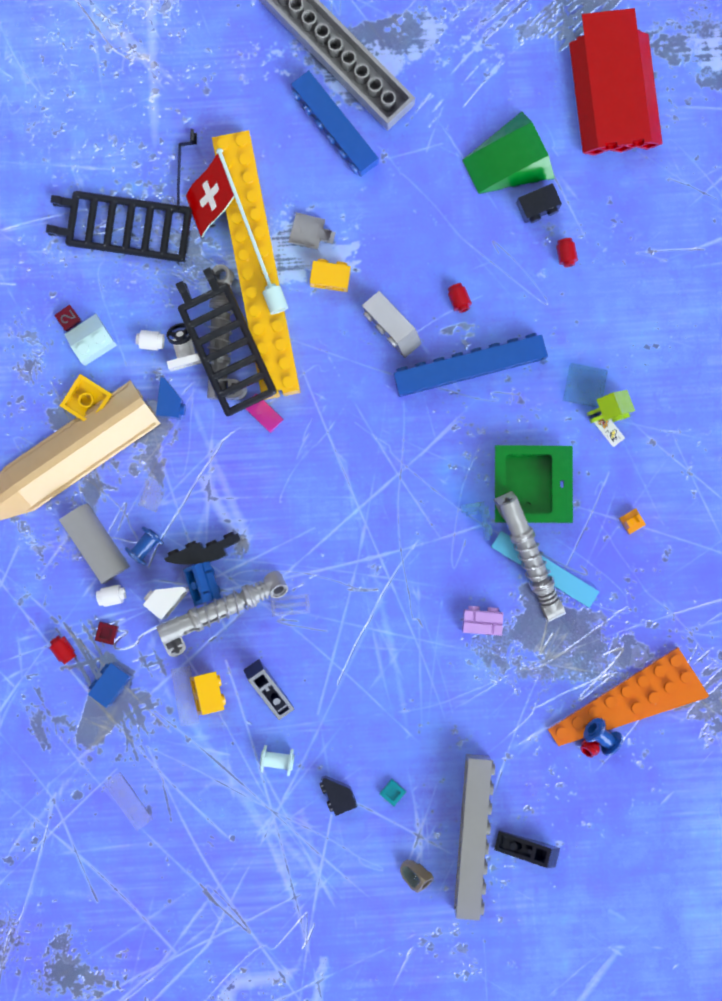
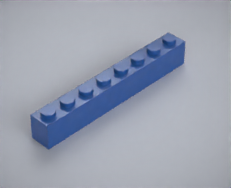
[393,333,548,397]

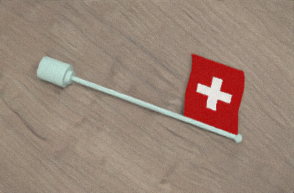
[186,148,289,315]

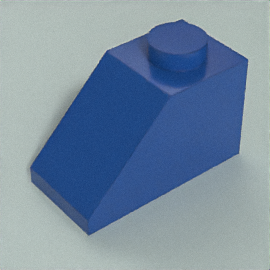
[156,377,186,420]

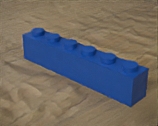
[291,70,379,177]

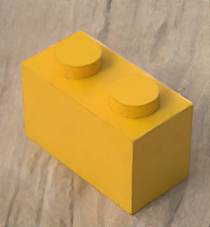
[310,259,351,292]
[189,672,226,715]

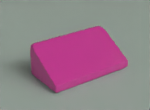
[246,394,284,433]

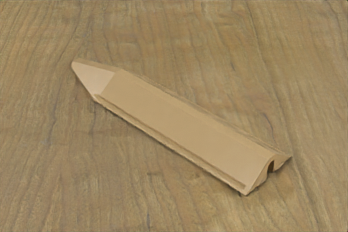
[0,380,160,520]

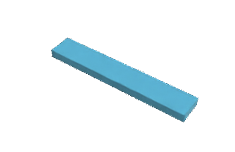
[491,531,599,608]

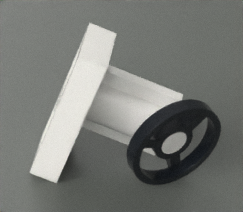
[166,323,201,372]

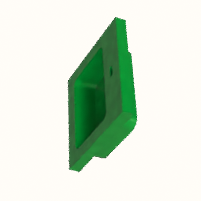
[495,445,573,523]

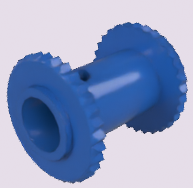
[125,527,164,565]
[583,718,623,756]

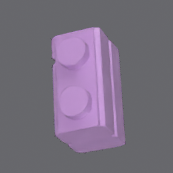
[462,606,503,636]

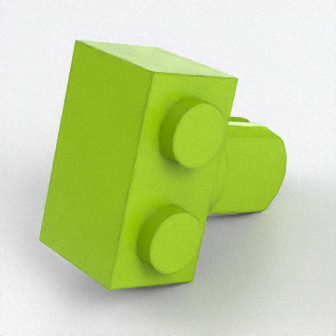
[587,390,635,424]

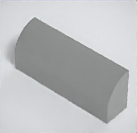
[59,503,130,584]

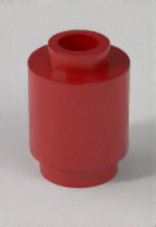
[556,238,578,268]
[448,283,472,313]
[49,635,77,665]

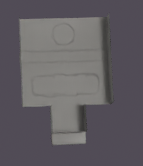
[288,212,336,250]

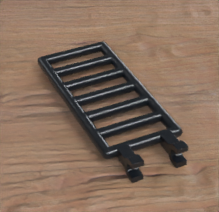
[46,191,192,262]
[175,267,277,416]

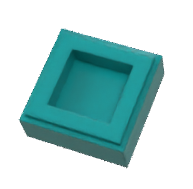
[379,778,406,806]

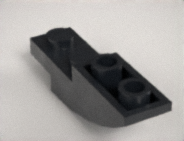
[164,532,242,565]

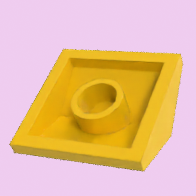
[60,374,113,421]

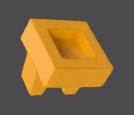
[618,508,646,535]

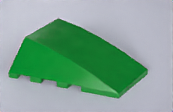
[462,112,555,194]

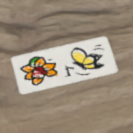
[595,413,625,447]

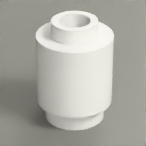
[136,330,165,351]
[96,584,126,607]

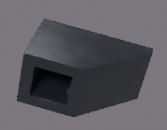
[319,775,358,816]

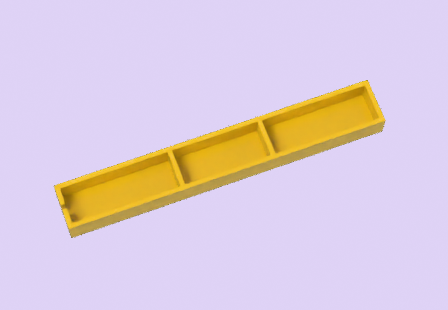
[212,130,301,400]

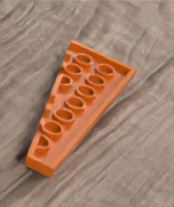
[548,647,709,746]

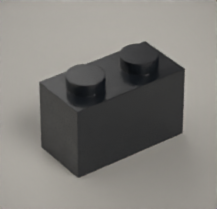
[516,183,562,223]

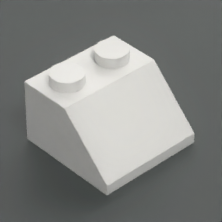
[143,587,189,620]

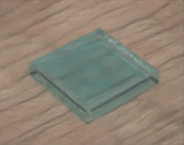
[563,363,608,408]

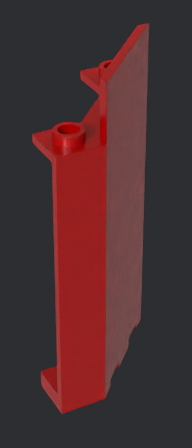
[569,8,663,156]

